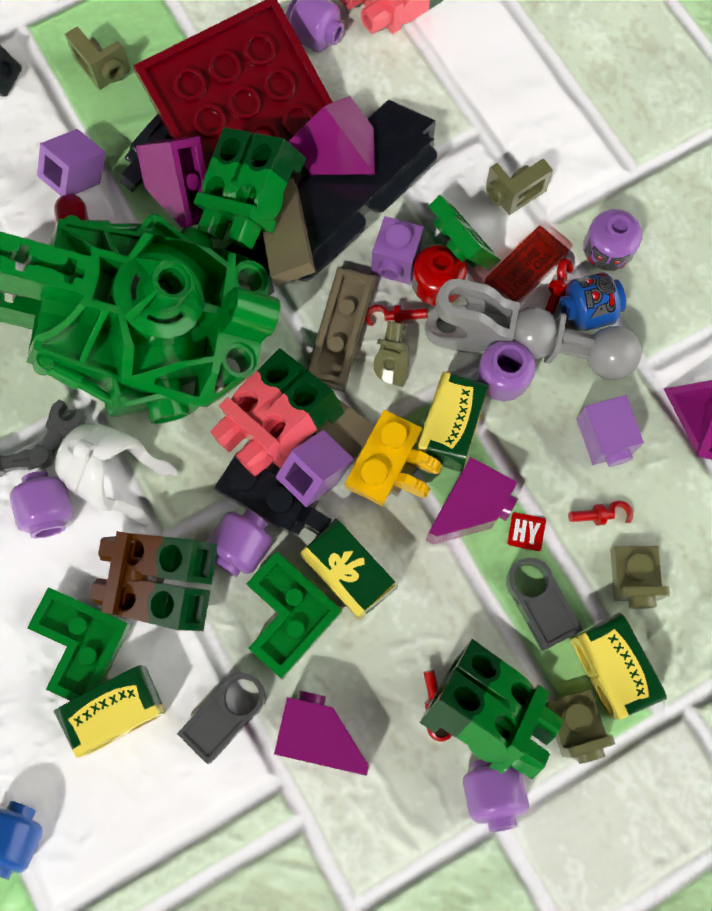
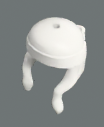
[55,424,178,525]

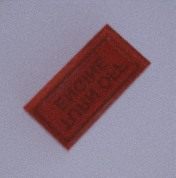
[484,225,570,303]

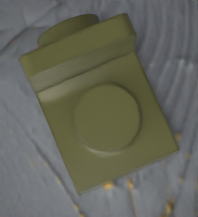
[65,26,130,90]
[486,158,553,215]
[610,546,670,609]
[545,689,615,764]

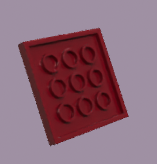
[133,0,333,172]

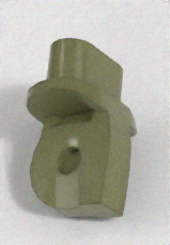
[373,321,409,387]

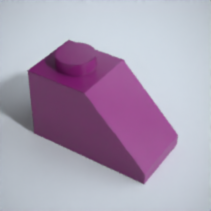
[136,136,207,228]
[426,457,518,545]
[274,691,369,776]

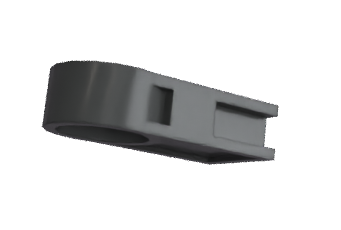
[506,557,583,651]
[177,673,266,765]

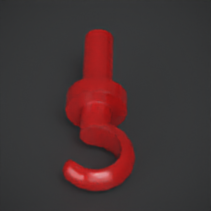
[545,258,573,315]
[365,304,428,326]
[568,500,633,526]
[423,670,453,742]

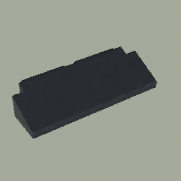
[225,99,437,296]

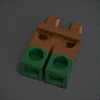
[89,531,218,631]

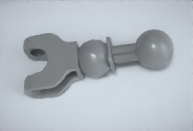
[425,279,642,380]

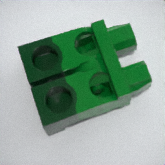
[193,127,306,250]
[419,638,564,779]

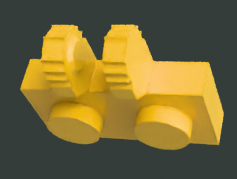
[345,410,443,507]

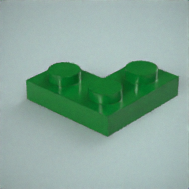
[428,195,501,271]
[246,551,343,680]
[27,587,132,701]

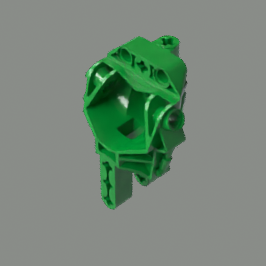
[0,213,280,424]

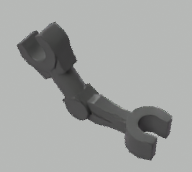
[0,399,86,477]

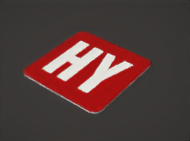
[507,512,546,551]

